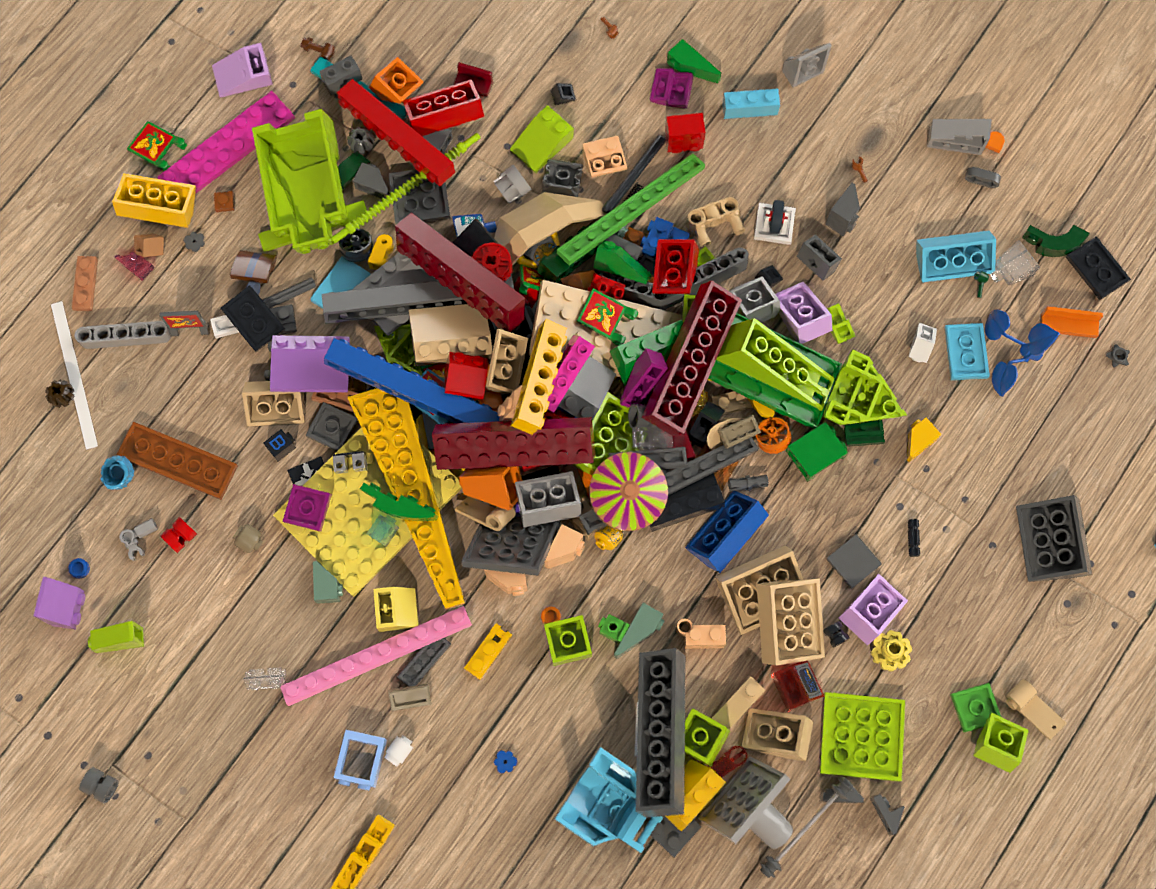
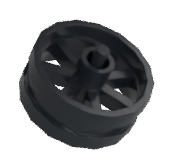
[339,229,374,262]

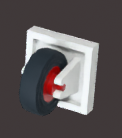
[754,200,796,245]

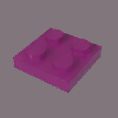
[282,484,332,532]

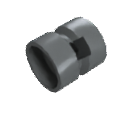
[628,404,659,429]
[79,767,119,804]

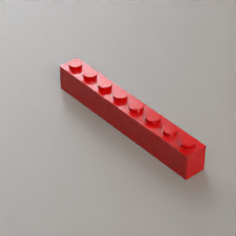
[337,79,456,186]

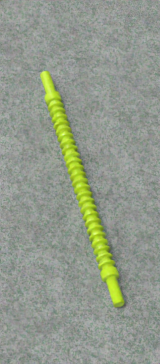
[331,132,481,244]

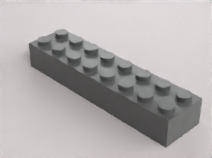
[636,648,686,818]

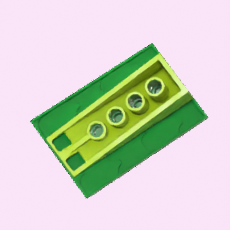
[708,313,842,428]

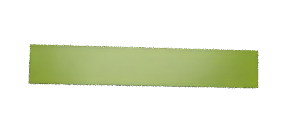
[258,200,367,252]

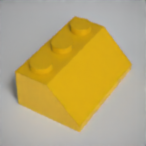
[666,759,726,831]

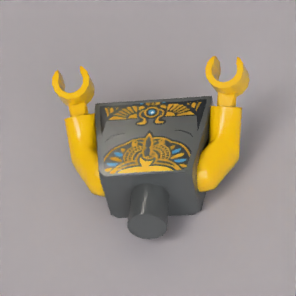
[517,232,560,270]

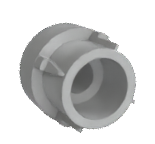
[494,165,532,203]

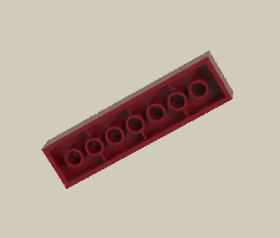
[395,213,525,332]
[641,280,742,436]
[432,417,595,470]

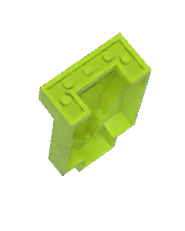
[252,109,348,254]

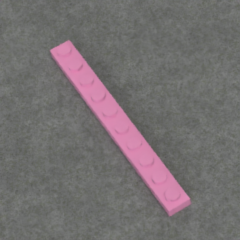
[280,606,472,706]

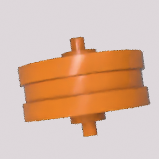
[755,417,791,454]

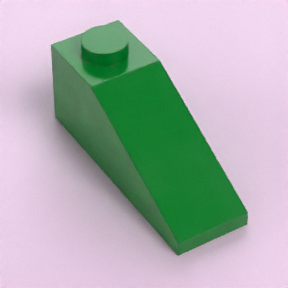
[667,39,722,84]
[593,241,652,284]

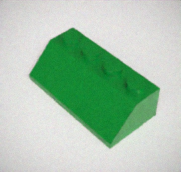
[610,320,684,386]

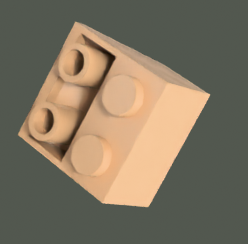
[583,135,627,178]

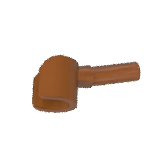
[601,17,619,39]
[852,156,868,183]

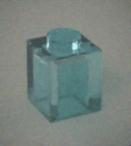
[367,514,399,547]

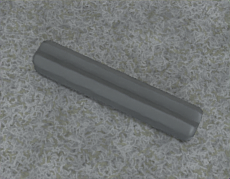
[263,277,316,309]

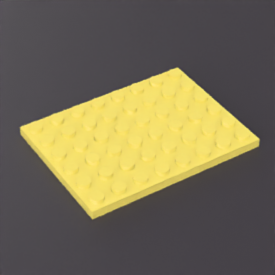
[273,427,462,597]

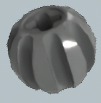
[347,126,374,154]

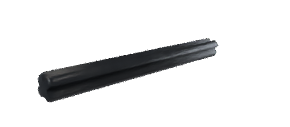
[602,135,666,214]

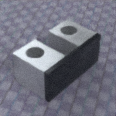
[333,451,367,474]

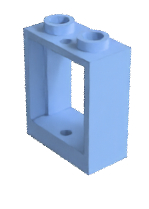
[334,730,387,790]

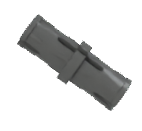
[728,475,769,491]

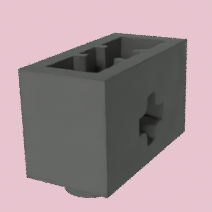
[319,55,363,96]
[796,235,842,281]

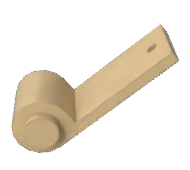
[455,496,516,531]
[1005,679,1067,740]

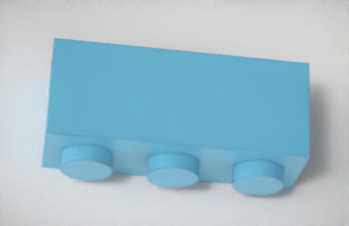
[722,89,780,119]

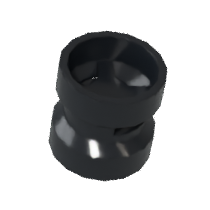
[823,621,850,648]

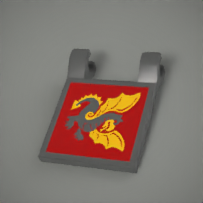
[159,311,209,336]

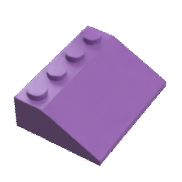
[270,335,350,392]

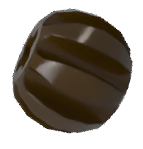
[45,379,75,408]

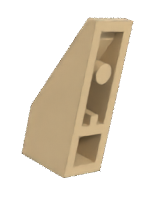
[711,677,766,729]

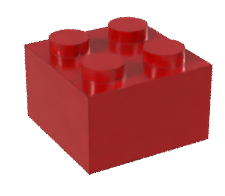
[665,113,706,153]

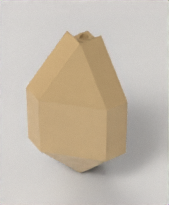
[491,192,606,265]

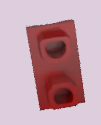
[587,273,625,300]

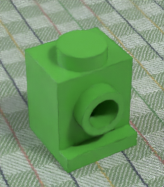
[598,614,630,644]

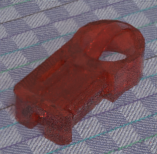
[708,746,748,778]

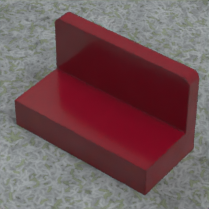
[453,62,493,98]

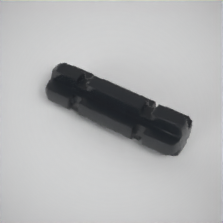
[908,519,920,557]

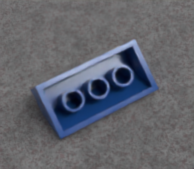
[685,491,769,573]

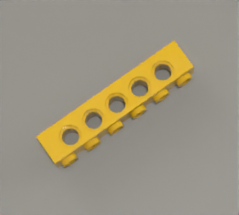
[511,319,567,435]

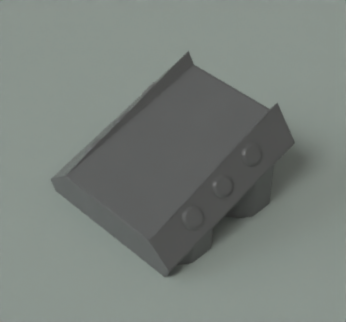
[541,159,583,197]

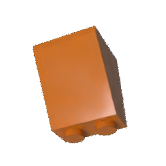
[459,466,522,510]

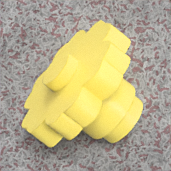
[870,630,912,672]

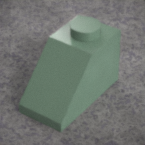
[313,561,344,604]

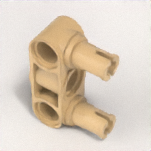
[687,197,745,248]

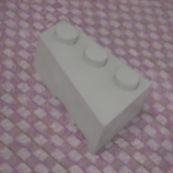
[927,119,992,155]

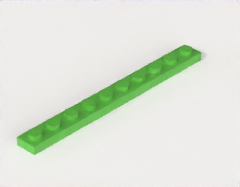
[557,153,705,266]

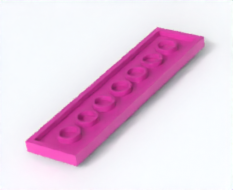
[157,91,295,194]

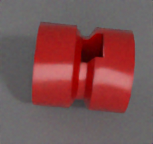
[160,516,197,553]

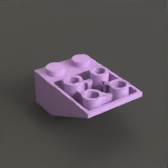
[212,43,273,98]

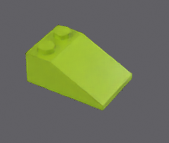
[510,105,574,173]

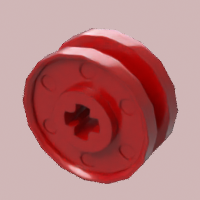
[472,242,513,282]

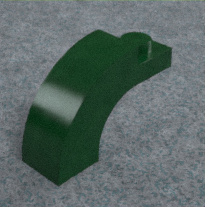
[1022,224,1090,257]

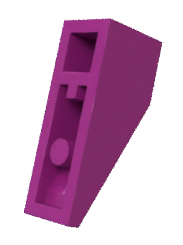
[620,348,668,408]

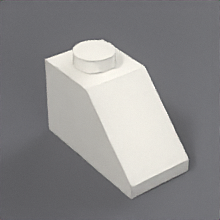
[909,323,937,363]

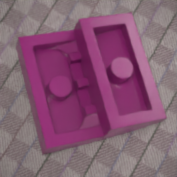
[650,68,694,109]

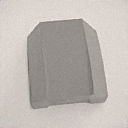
[729,276,781,323]

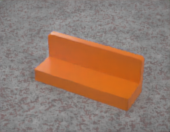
[1040,306,1103,338]

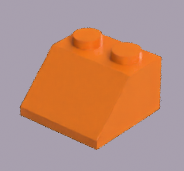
[369,57,424,104]

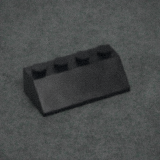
[649,474,725,532]

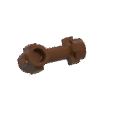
[301,37,335,61]

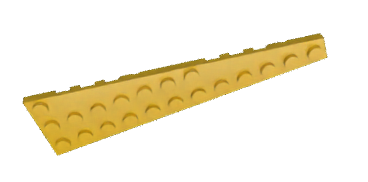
[347,388,465,609]

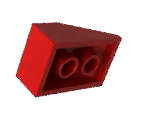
[652,239,699,294]

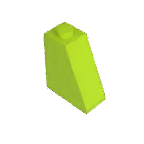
[88,621,144,653]

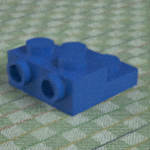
[640,217,690,259]

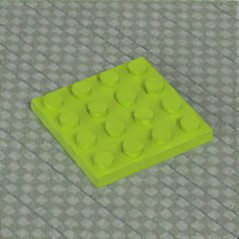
[819,692,905,782]

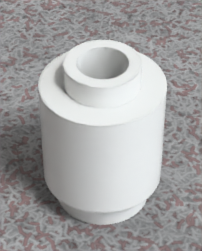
[384,735,413,766]

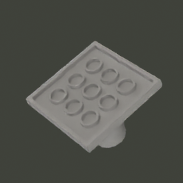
[698,757,793,849]

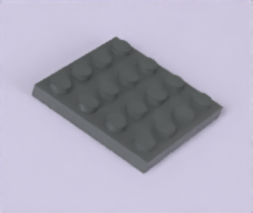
[462,513,561,576]

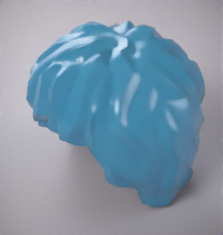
[100,455,135,490]

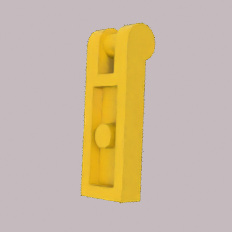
[464,623,513,680]

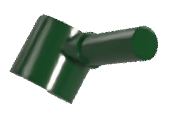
[974,271,989,298]

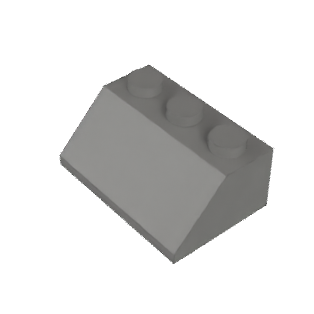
[515,472,581,527]

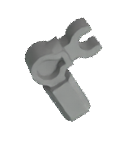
[120,518,158,561]

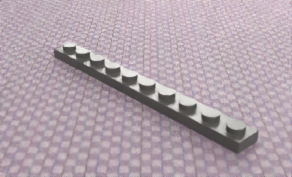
[579,437,759,535]

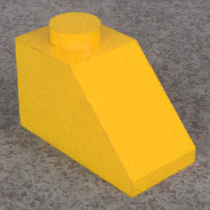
[907,417,942,462]

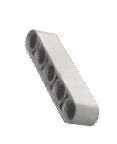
[74,321,171,349]

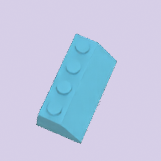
[916,231,996,282]

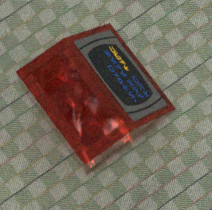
[771,660,824,712]

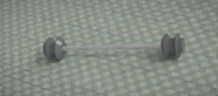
[759,777,854,878]

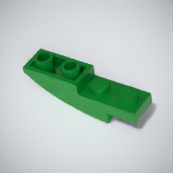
[360,483,438,521]

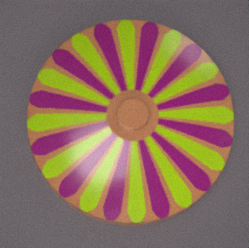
[589,452,668,531]

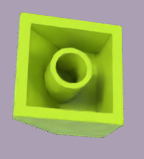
[973,713,1028,773]

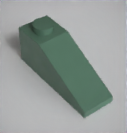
[614,603,665,659]

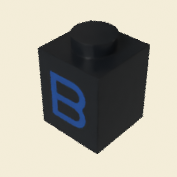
[263,429,296,462]

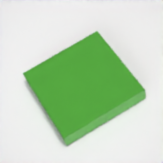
[950,683,1001,733]

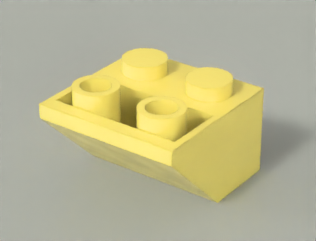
[374,587,419,632]

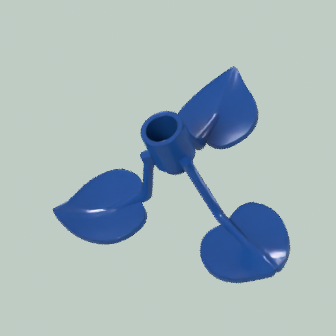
[985,309,1060,397]

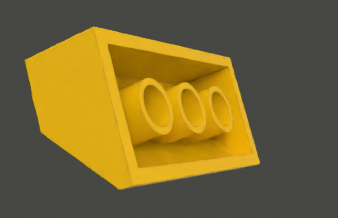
[112,173,196,228]

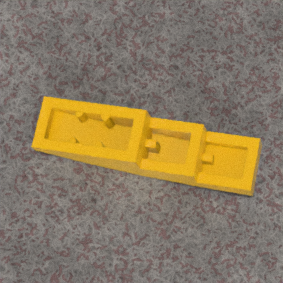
[330,814,396,889]

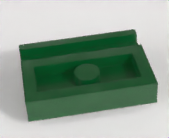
[843,420,885,447]

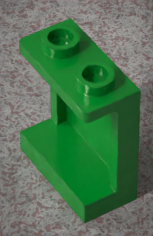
[786,422,848,482]

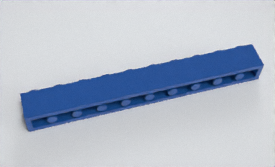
[324,338,500,423]

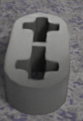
[965,167,1001,188]

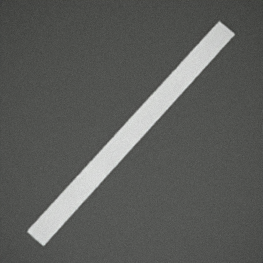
[51,301,98,450]

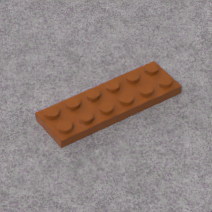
[116,422,238,500]

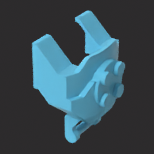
[555,747,663,853]

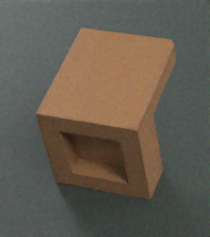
[134,234,164,257]

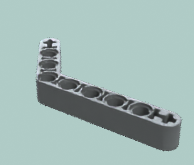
[600,248,749,310]

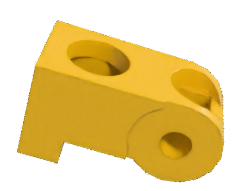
[368,234,394,270]

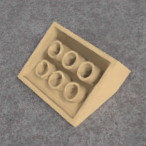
[409,304,493,366]
[715,545,803,635]
[757,578,825,666]

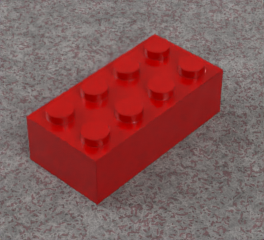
[403,80,485,137]

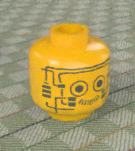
[594,526,623,551]

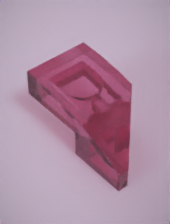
[114,252,155,281]

